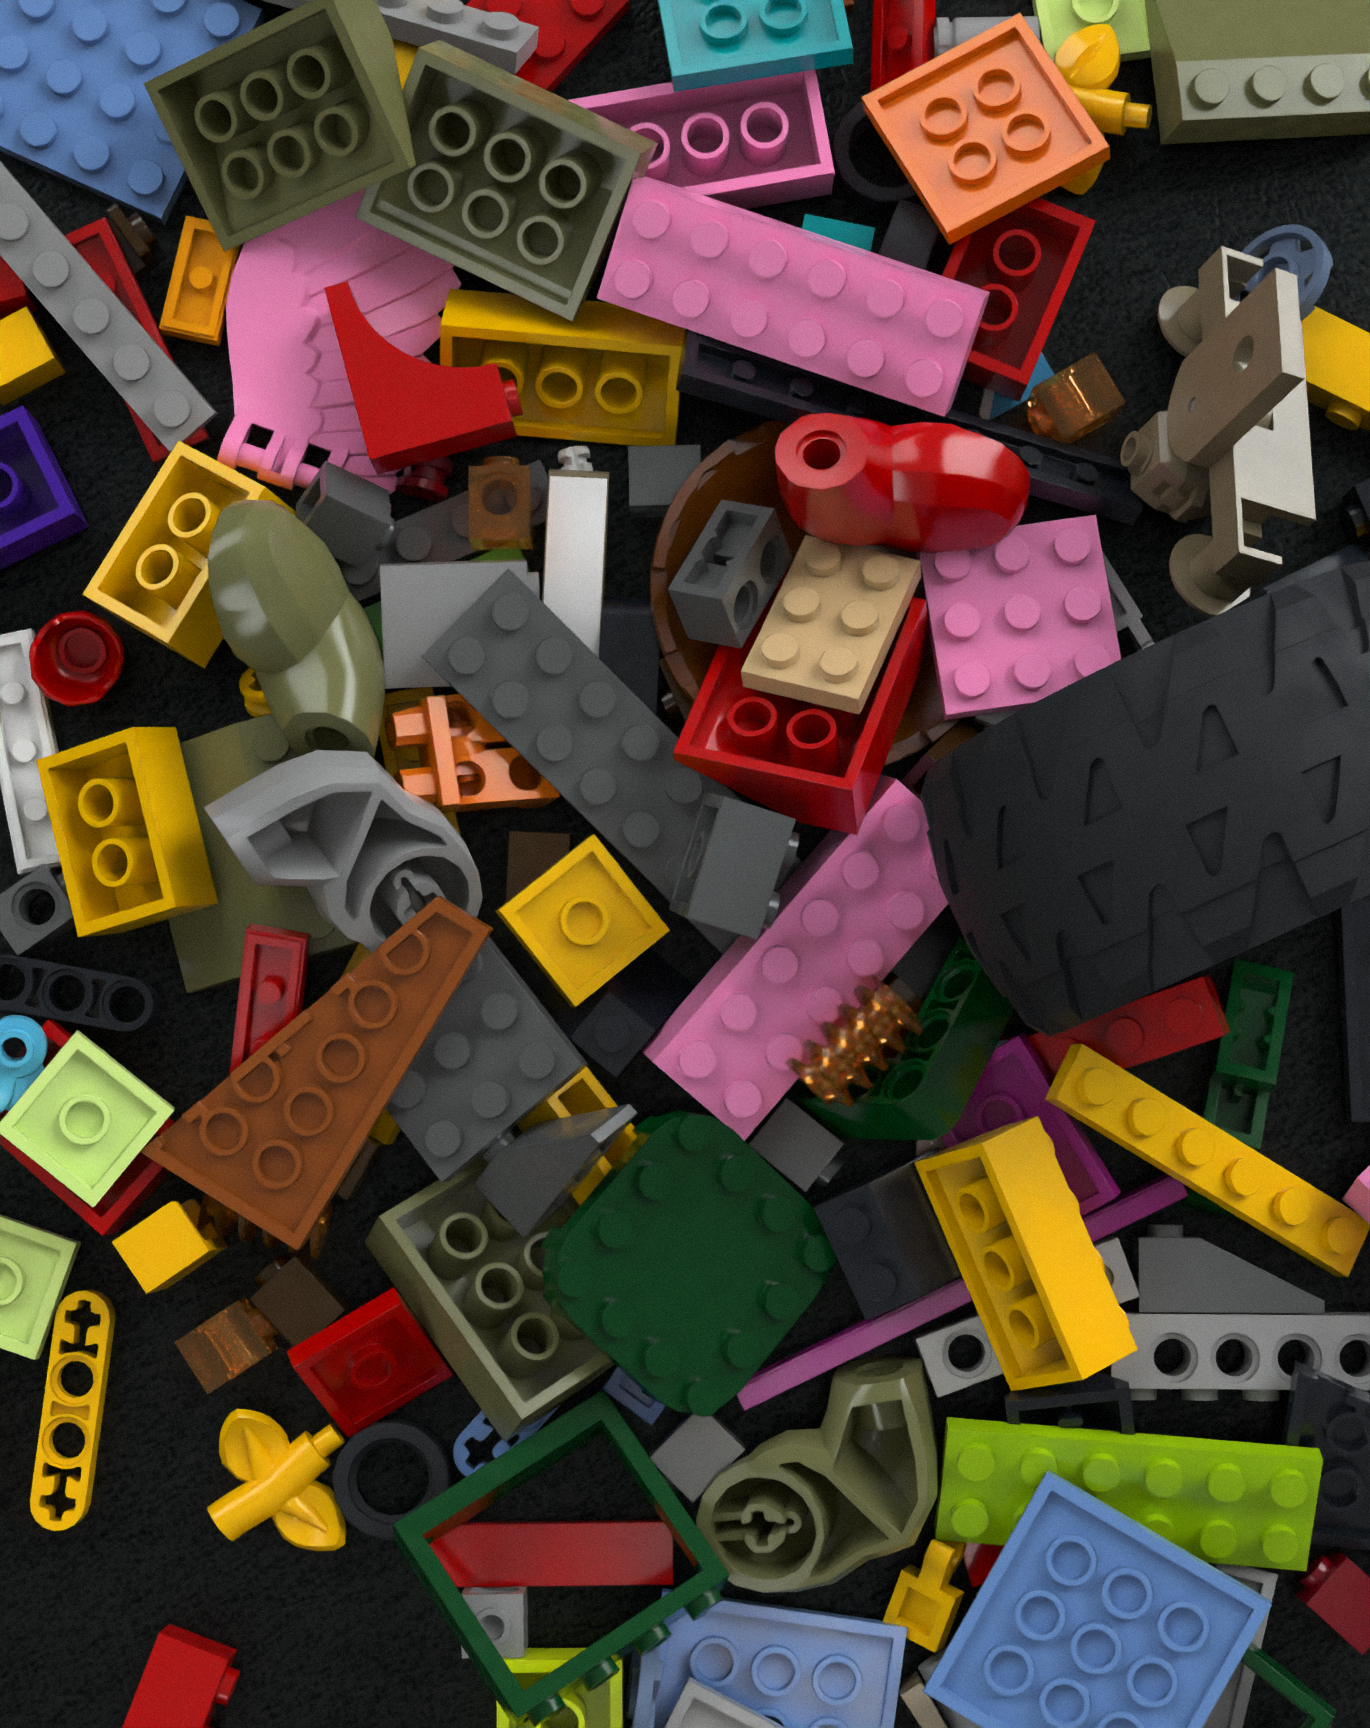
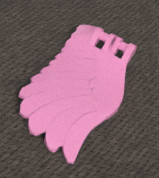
[217,188,462,513]

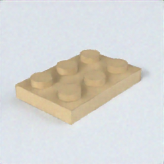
[741,535,921,715]

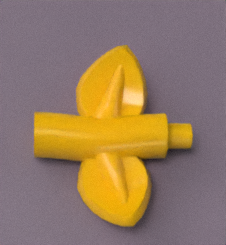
[1054,24,1152,195]
[207,1409,346,1551]

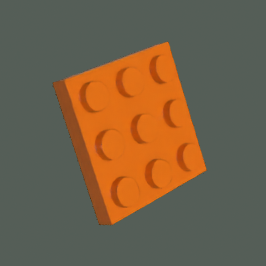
[861,13,1110,245]

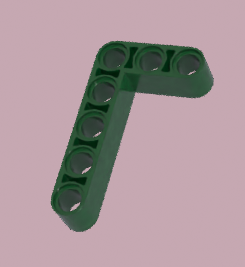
[795,931,1015,1141]

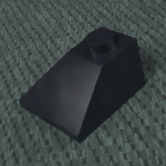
[533,948,695,1079]

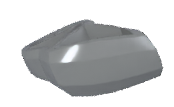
[204,750,483,953]

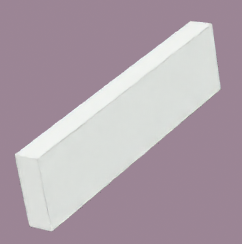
[0,628,61,876]

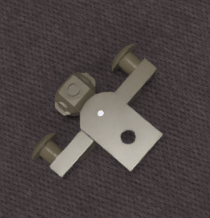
[1120,246,1316,617]

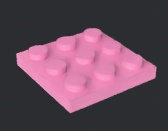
[916,515,1121,720]

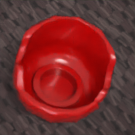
[29,610,125,706]

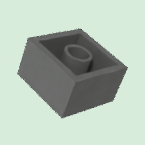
[668,792,799,940]

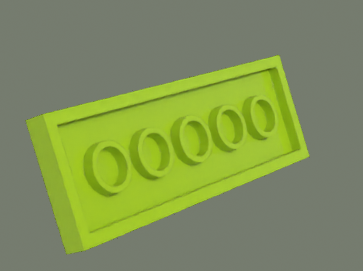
[934,1417,1323,1571]

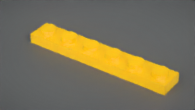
[1045,1044,1370,1277]

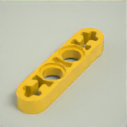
[30,1289,115,1531]

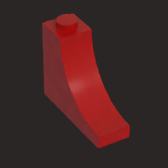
[324,281,523,475]

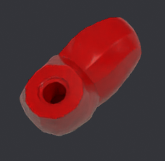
[775,413,1030,553]

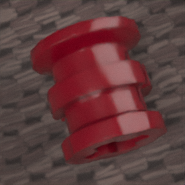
[395,455,454,502]

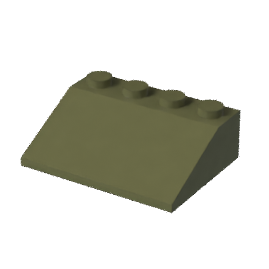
[143,0,416,252]
[1144,0,1370,144]
[355,40,658,322]
[168,713,359,994]
[365,1130,615,1442]

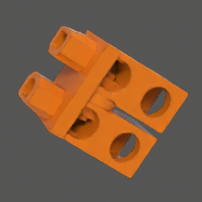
[385,694,560,814]

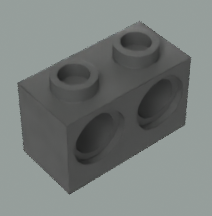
[668,499,793,649]

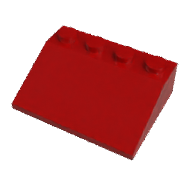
[673,572,929,835]

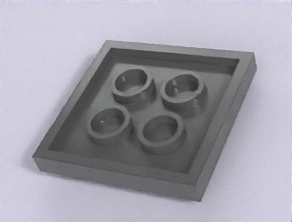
[386,937,588,1182]

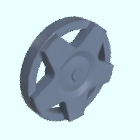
[1233,224,1333,322]
[624,1646,662,1728]

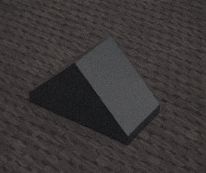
[1004,1372,1135,1435]

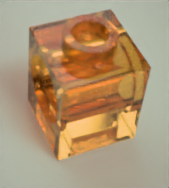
[1025,352,1126,444]
[469,456,533,550]
[175,1298,278,1394]

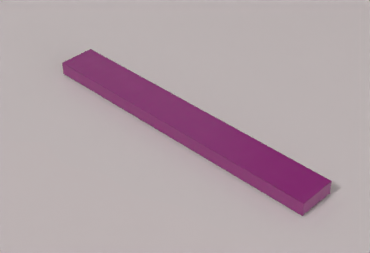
[737,1174,1189,1411]

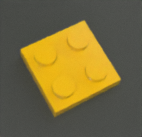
[495,834,670,1008]

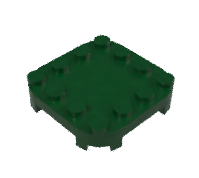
[541,1111,837,1417]

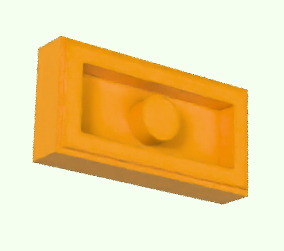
[159,216,244,347]

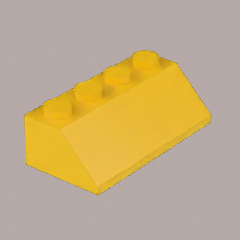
[440,288,686,446]
[914,1116,1138,1391]

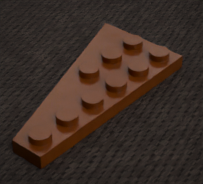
[140,896,494,1251]

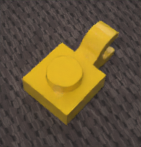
[883,1539,967,1653]

